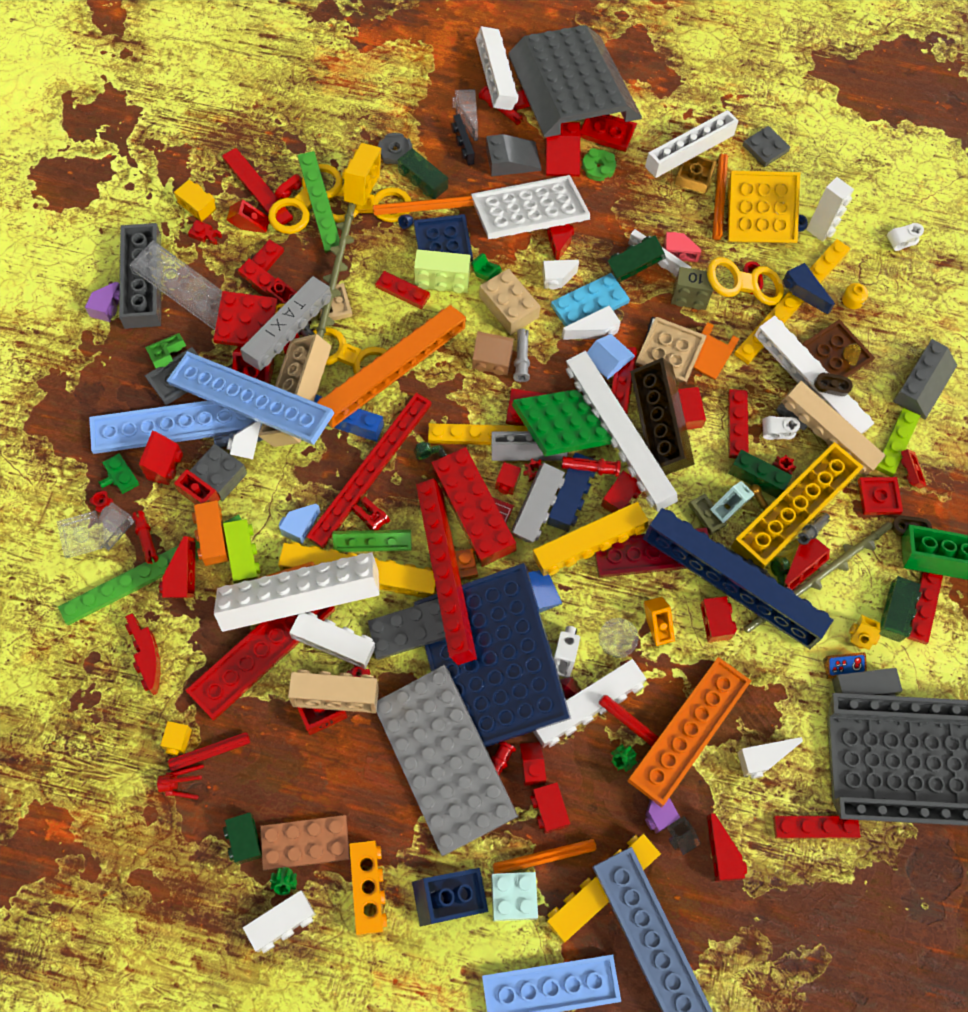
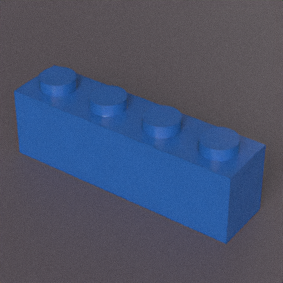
[314,395,384,442]

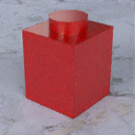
[495,462,522,495]

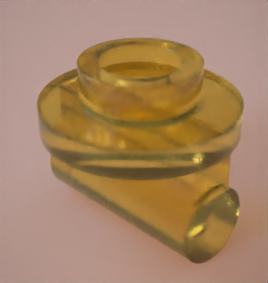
[843,343,861,366]

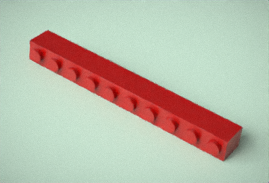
[416,478,477,665]

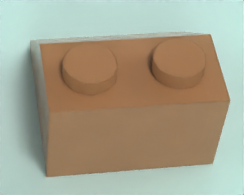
[472,331,514,375]

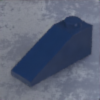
[783,263,835,314]

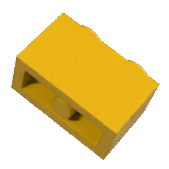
[174,180,216,222]

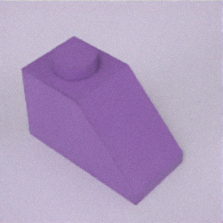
[645,798,681,833]

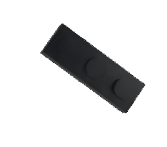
[451,114,475,165]

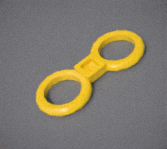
[268,164,343,234]
[328,187,411,223]
[707,257,784,306]
[308,327,387,374]

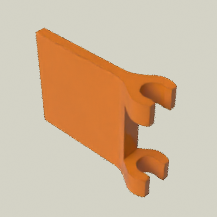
[693,322,739,380]

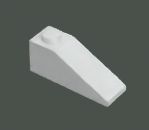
[562,306,621,340]
[738,737,803,779]

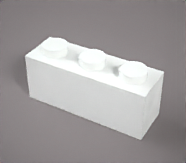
[243,890,316,953]

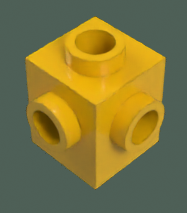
[849,615,881,650]

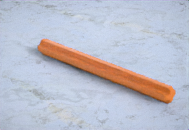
[712,153,728,240]
[373,196,474,215]

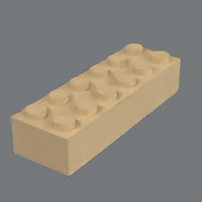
[258,334,331,447]

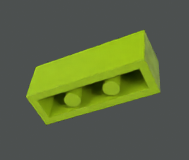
[223,519,261,584]

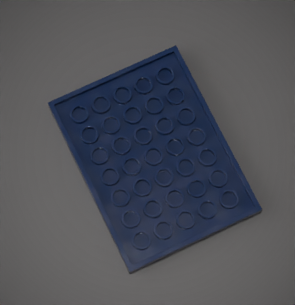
[413,563,571,747]

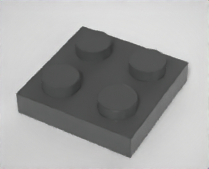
[743,125,791,167]

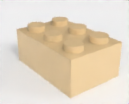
[479,269,541,335]

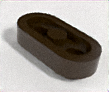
[814,372,853,396]
[892,515,932,536]

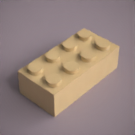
[288,670,379,713]

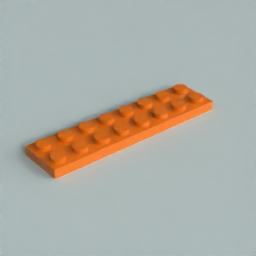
[627,657,751,808]

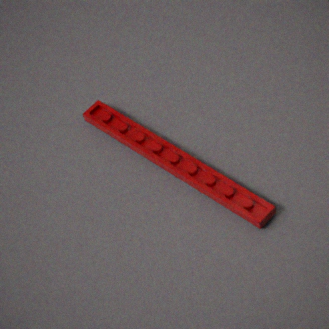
[306,393,432,549]

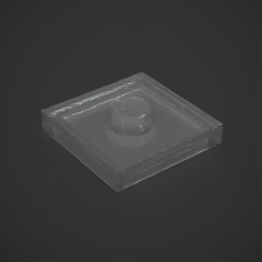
[57,511,105,558]

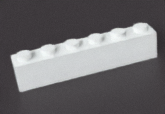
[476,26,518,110]
[645,110,738,178]
[533,659,646,748]

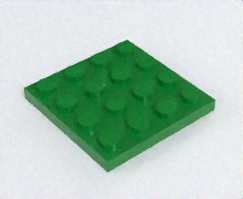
[512,389,612,456]

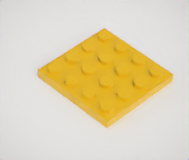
[727,171,800,244]

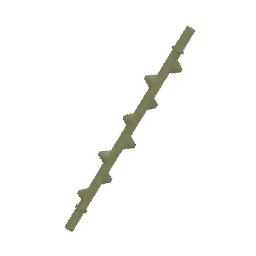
[316,202,356,339]
[743,521,893,633]

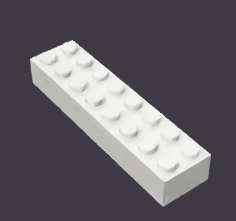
[214,552,380,632]

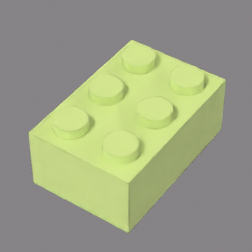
[414,250,470,293]

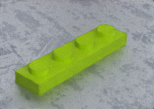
[875,408,920,477]

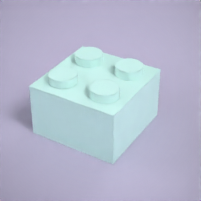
[491,872,538,922]

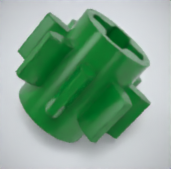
[611,744,638,772]
[270,867,297,895]

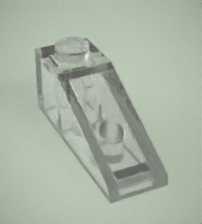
[452,89,478,141]

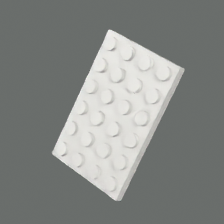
[471,175,590,239]

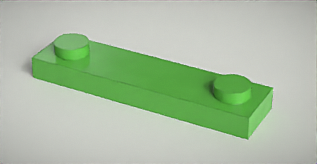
[333,530,412,552]

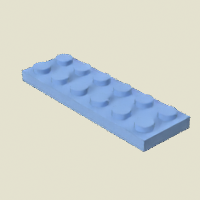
[482,955,621,1012]

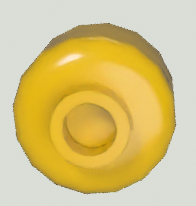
[842,283,868,309]

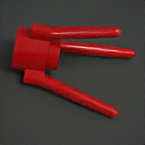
[157,764,204,799]

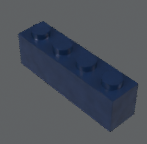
[547,452,596,532]

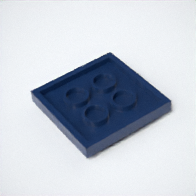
[414,214,473,262]

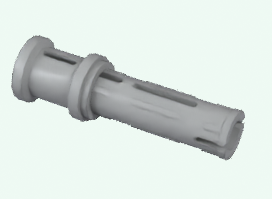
[513,328,530,382]

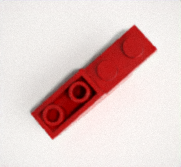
[238,258,297,305]
[125,613,161,695]

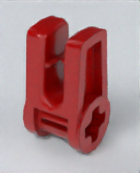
[352,496,390,530]

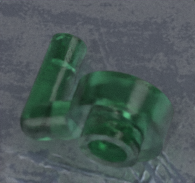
[414,442,447,460]
[770,557,790,587]

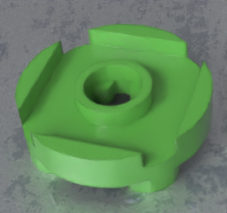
[582,148,616,181]

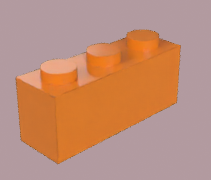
[192,500,229,566]

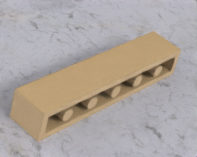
[781,381,886,476]

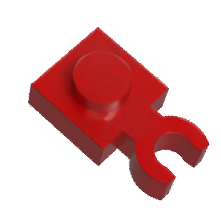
[188,220,222,245]

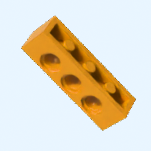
[349,841,387,936]

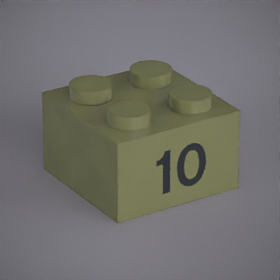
[671,267,713,310]

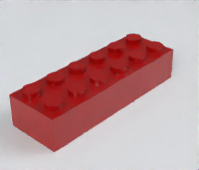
[431,447,517,567]

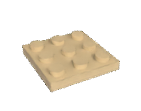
[635,317,706,385]

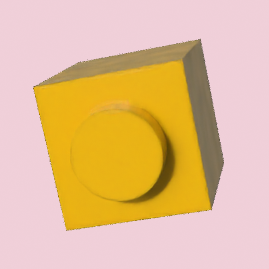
[160,721,192,756]

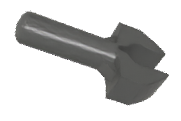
[776,403,808,430]

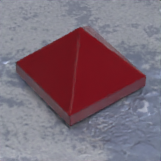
[560,676,577,699]

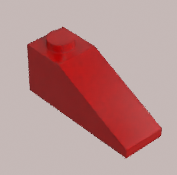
[784,538,830,590]
[707,813,747,882]

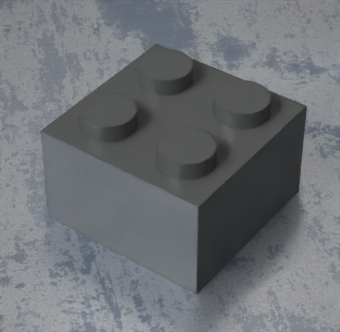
[190,444,247,502]

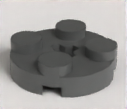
[378,133,412,164]

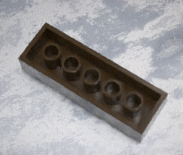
[630,357,695,475]

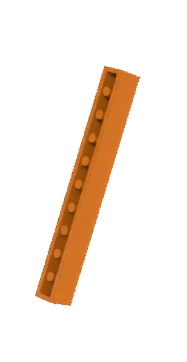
[317,305,466,428]

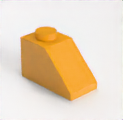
[644,597,675,646]

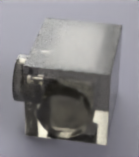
[666,816,701,855]

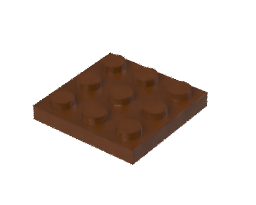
[802,319,875,378]

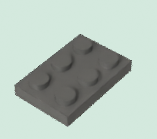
[145,347,199,405]

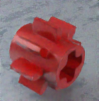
[772,455,796,475]
[523,459,541,482]

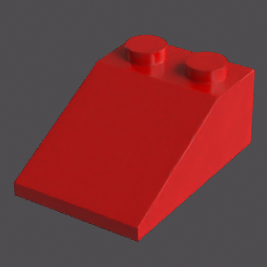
[545,122,581,177]
[159,536,196,598]

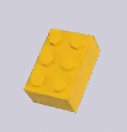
[342,143,381,206]

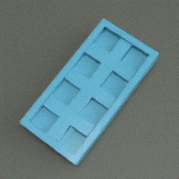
[551,273,630,327]

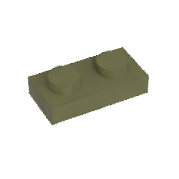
[688,494,727,535]

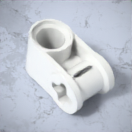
[887,223,924,251]
[762,416,800,440]

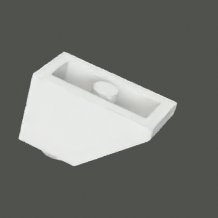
[542,260,579,289]
[227,421,261,459]

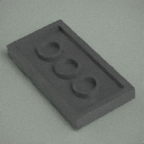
[368,599,446,660]

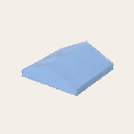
[587,334,635,380]

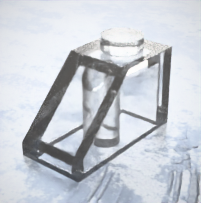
[99,502,134,551]

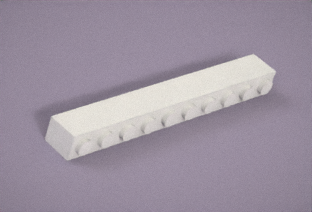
[566,351,678,512]

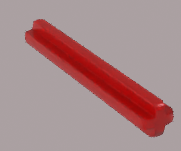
[599,695,659,747]
[168,732,250,771]

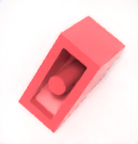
[664,232,701,262]

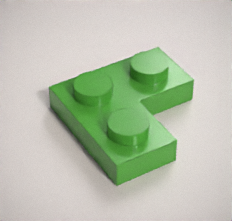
[145,333,186,368]

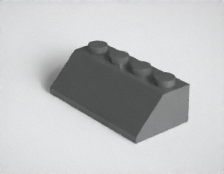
[893,339,957,420]

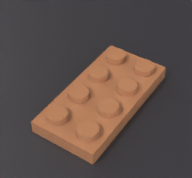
[261,815,350,871]

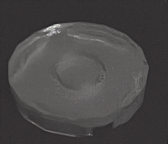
[598,618,639,658]

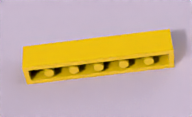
[533,502,649,576]
[546,834,661,943]

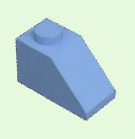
[279,504,321,544]

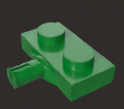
[98,454,139,494]

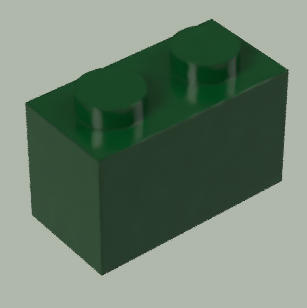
[223,813,262,865]

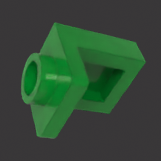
[471,253,502,281]

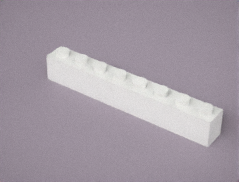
[754,316,874,434]

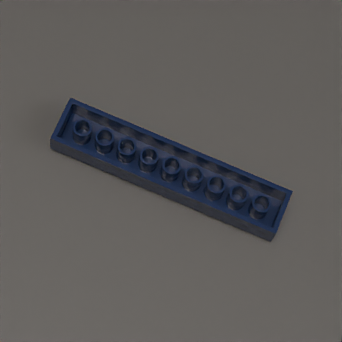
[643,508,833,649]

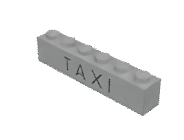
[240,276,331,371]

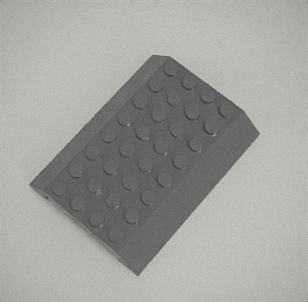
[508,25,642,138]
[827,693,968,826]

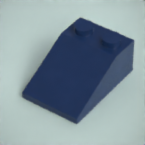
[412,868,489,927]

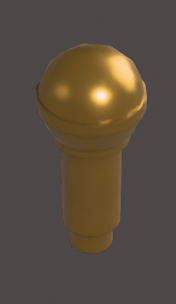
[749,484,768,511]

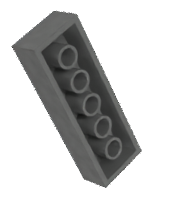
[119,223,161,329]

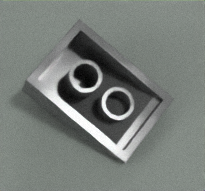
[486,134,541,177]

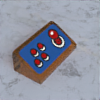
[823,652,867,679]

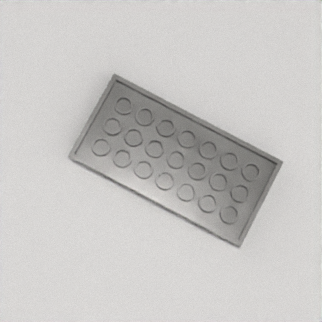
[376,665,519,856]

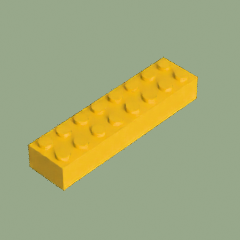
[731,442,864,569]

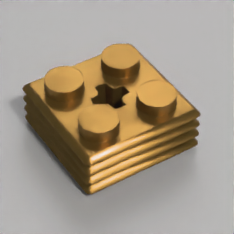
[674,156,716,194]

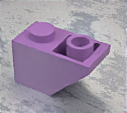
[85,282,120,322]

